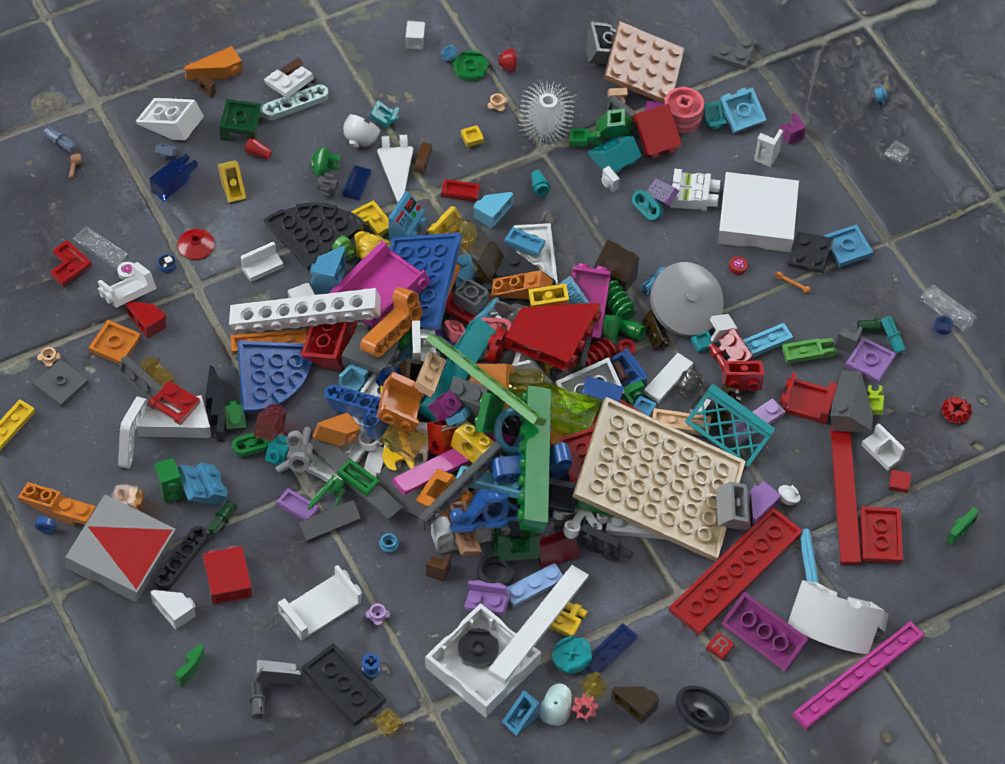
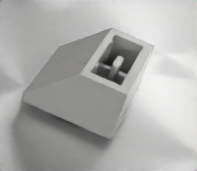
[716,481,752,531]

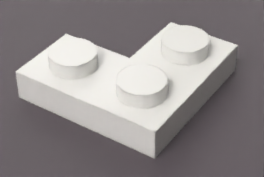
[264,66,314,98]

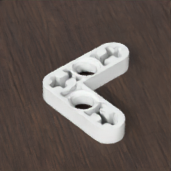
[118,397,147,469]

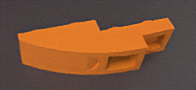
[18,482,96,526]

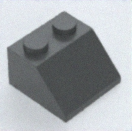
[449,377,493,423]

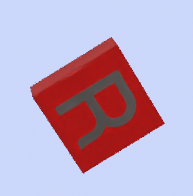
[706,632,735,660]

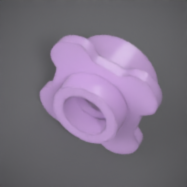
[366,603,390,626]

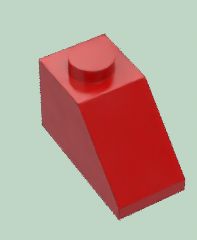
[125,301,167,339]

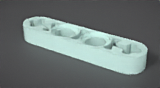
[263,85,328,121]

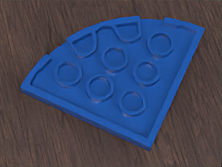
[237,340,312,413]

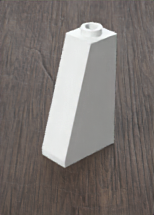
[135,395,211,438]

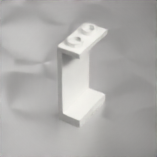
[278,565,362,641]

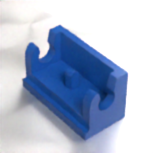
[611,348,648,387]

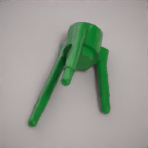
[307,475,346,510]

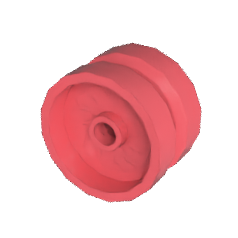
[664,87,704,133]

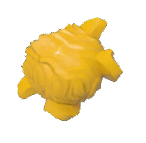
[354,231,391,260]

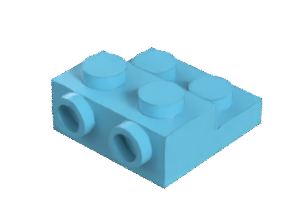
[720,88,767,133]

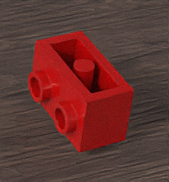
[722,361,764,391]

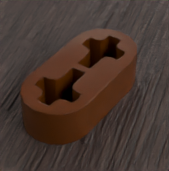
[414,142,432,174]

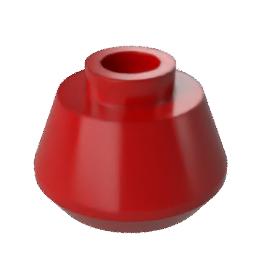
[498,48,517,73]

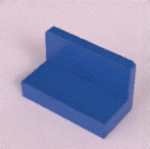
[581,376,624,402]

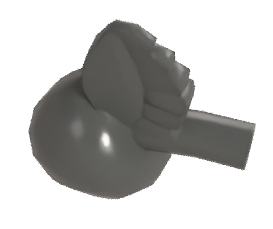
[490,301,526,323]

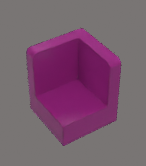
[779,113,806,145]

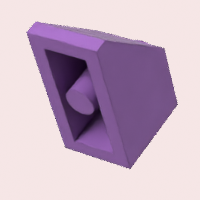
[750,481,782,526]

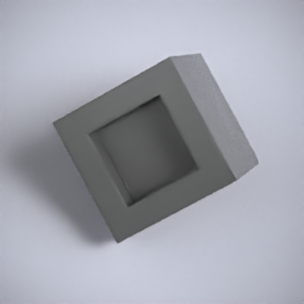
[836,326,863,353]

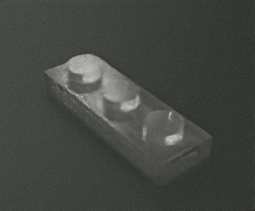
[74,226,129,270]
[920,285,977,332]

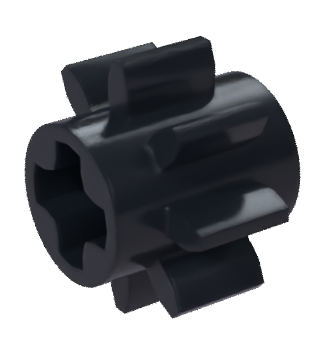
[502,415,523,437]

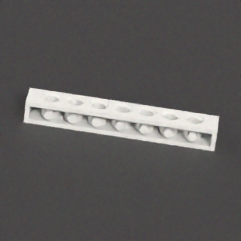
[229,288,381,334]

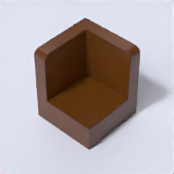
[425,553,451,582]

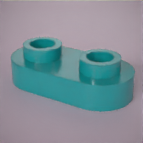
[632,190,663,220]

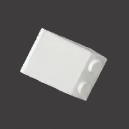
[136,98,204,140]

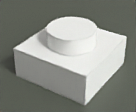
[601,166,619,192]

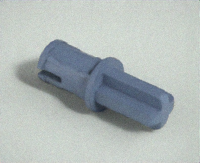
[43,127,76,152]

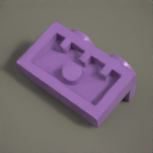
[464,580,510,616]

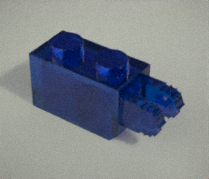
[149,153,198,201]

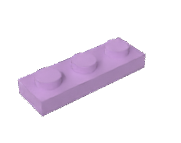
[728,398,785,445]

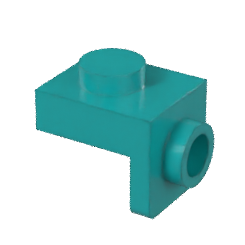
[368,101,400,128]
[703,101,727,129]
[265,435,290,465]

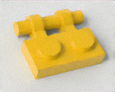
[549,602,588,637]

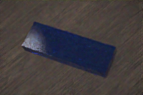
[586,623,638,678]

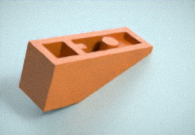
[184,46,243,80]

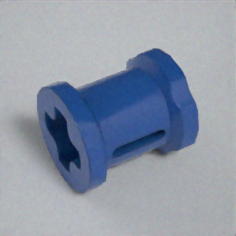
[362,653,381,679]

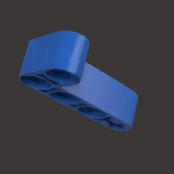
[324,385,390,439]
[490,443,573,483]

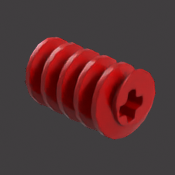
[581,338,618,370]

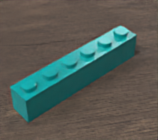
[418,317,496,422]

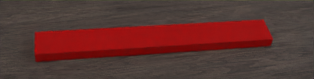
[830,427,861,565]

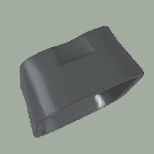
[453,279,490,315]

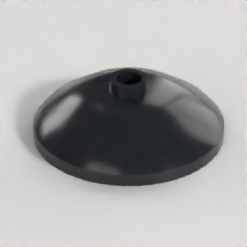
[676,685,733,734]

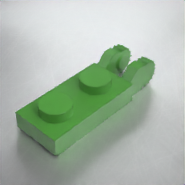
[782,338,837,364]

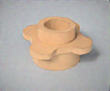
[488,94,508,112]
[37,347,61,367]

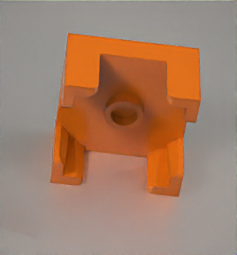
[415,468,474,524]

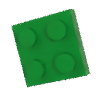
[475,392,505,434]

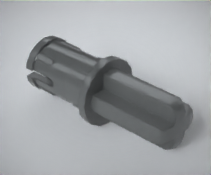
[250,680,266,720]

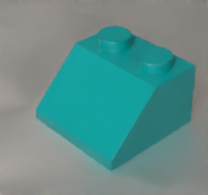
[588,136,641,174]

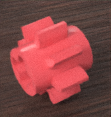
[572,693,598,721]

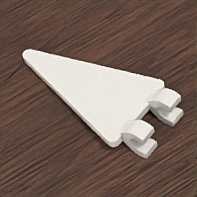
[377,135,413,203]

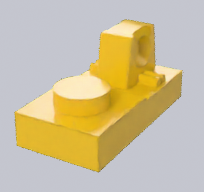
[426,206,463,235]

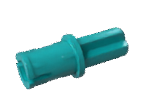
[881,316,906,354]

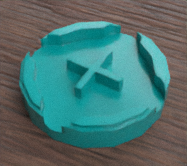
[552,636,593,673]

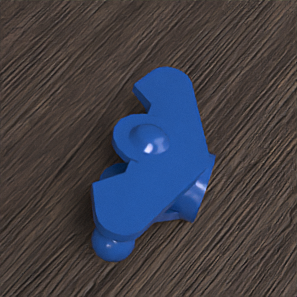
[449,489,520,532]

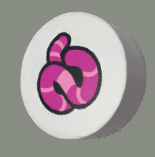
[117,262,134,280]

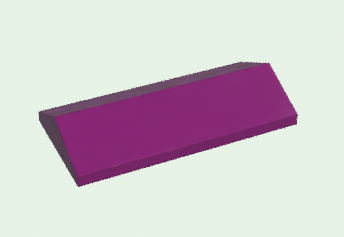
[721,591,809,672]

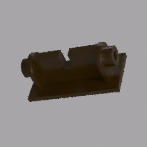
[642,310,670,351]

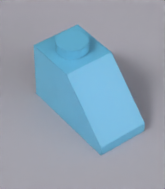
[473,192,513,228]

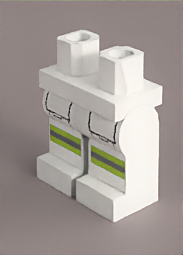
[670,169,720,211]

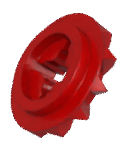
[941,396,973,424]

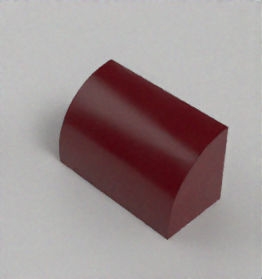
[538,530,579,569]

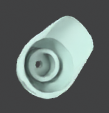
[539,684,572,726]

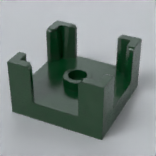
[219,99,263,141]
[491,528,540,561]

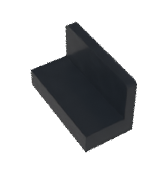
[548,478,577,514]

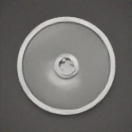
[650,262,724,337]

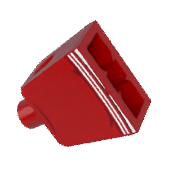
[427,420,464,455]

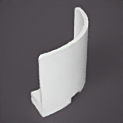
[788,581,884,654]

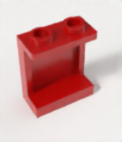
[631,103,682,159]
[780,372,838,425]
[203,546,252,605]

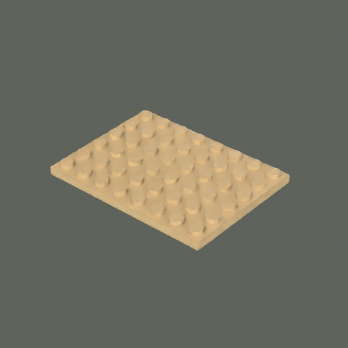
[573,397,745,561]

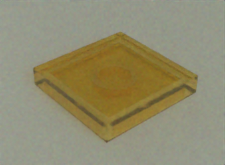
[379,424,428,462]

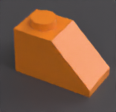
[312,413,361,447]

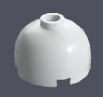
[344,114,380,148]

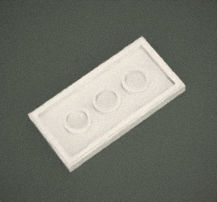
[514,223,558,285]

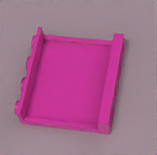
[329,241,431,329]

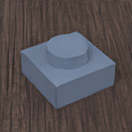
[155,143,178,158]

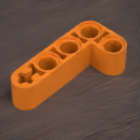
[360,287,422,357]

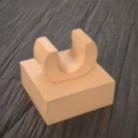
[607,88,627,104]

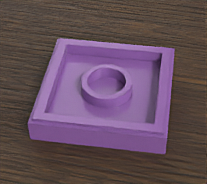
[845,337,896,384]

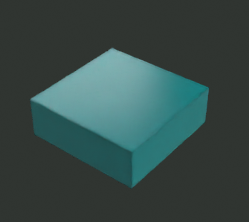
[690,331,715,353]

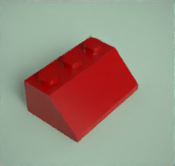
[301,320,358,370]

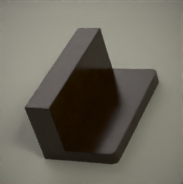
[472,240,504,283]

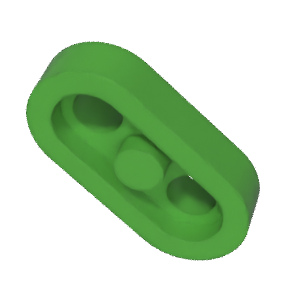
[332,236,356,261]

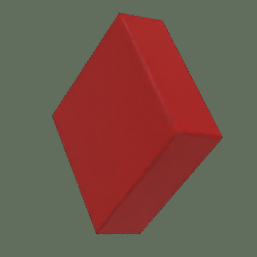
[888,470,911,493]

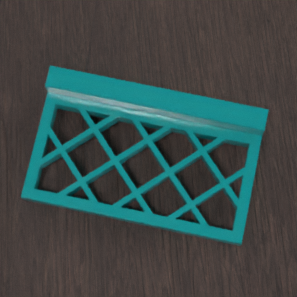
[685,384,775,468]

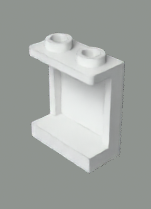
[98,262,157,308]

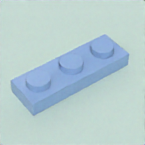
[507,563,563,608]

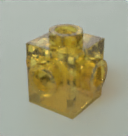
[446,218,478,249]

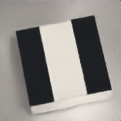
[690,395,715,416]

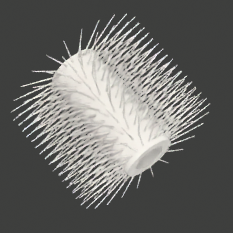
[519,81,575,146]

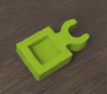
[868,385,885,415]

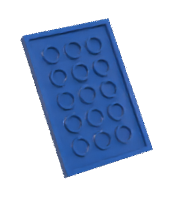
[368,233,463,331]

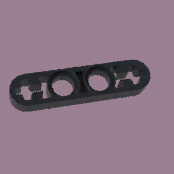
[155,526,208,591]

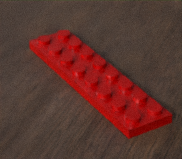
[668,507,803,635]

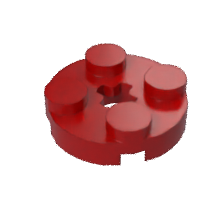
[484,326,508,364]

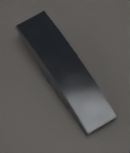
[205,365,226,442]

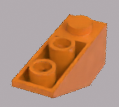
[491,270,553,300]

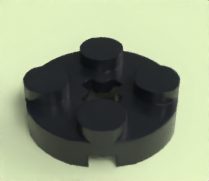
[458,628,499,668]

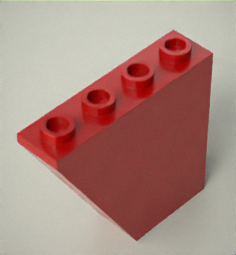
[505,303,602,373]

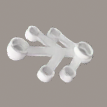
[553,507,608,539]

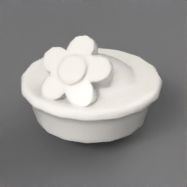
[778,485,801,505]

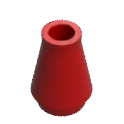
[244,138,273,160]

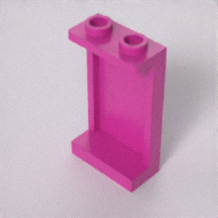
[572,263,611,340]

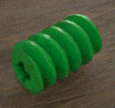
[606,280,636,320]

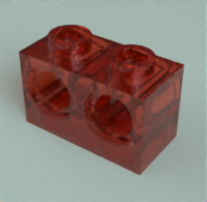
[254,404,288,441]

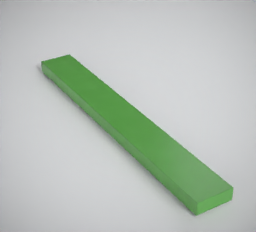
[426,334,546,426]

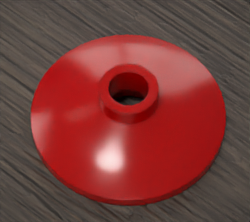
[177,229,215,260]

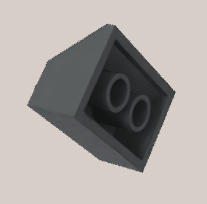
[379,461,425,518]

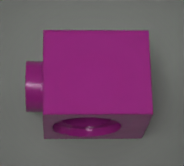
[427,390,462,421]

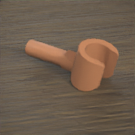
[69,154,82,179]

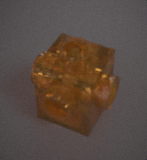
[111,483,145,512]

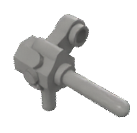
[276,427,314,473]

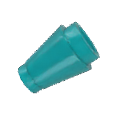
[531,170,550,197]

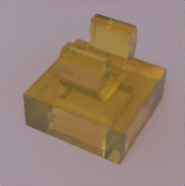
[579,671,607,700]
[374,707,403,737]

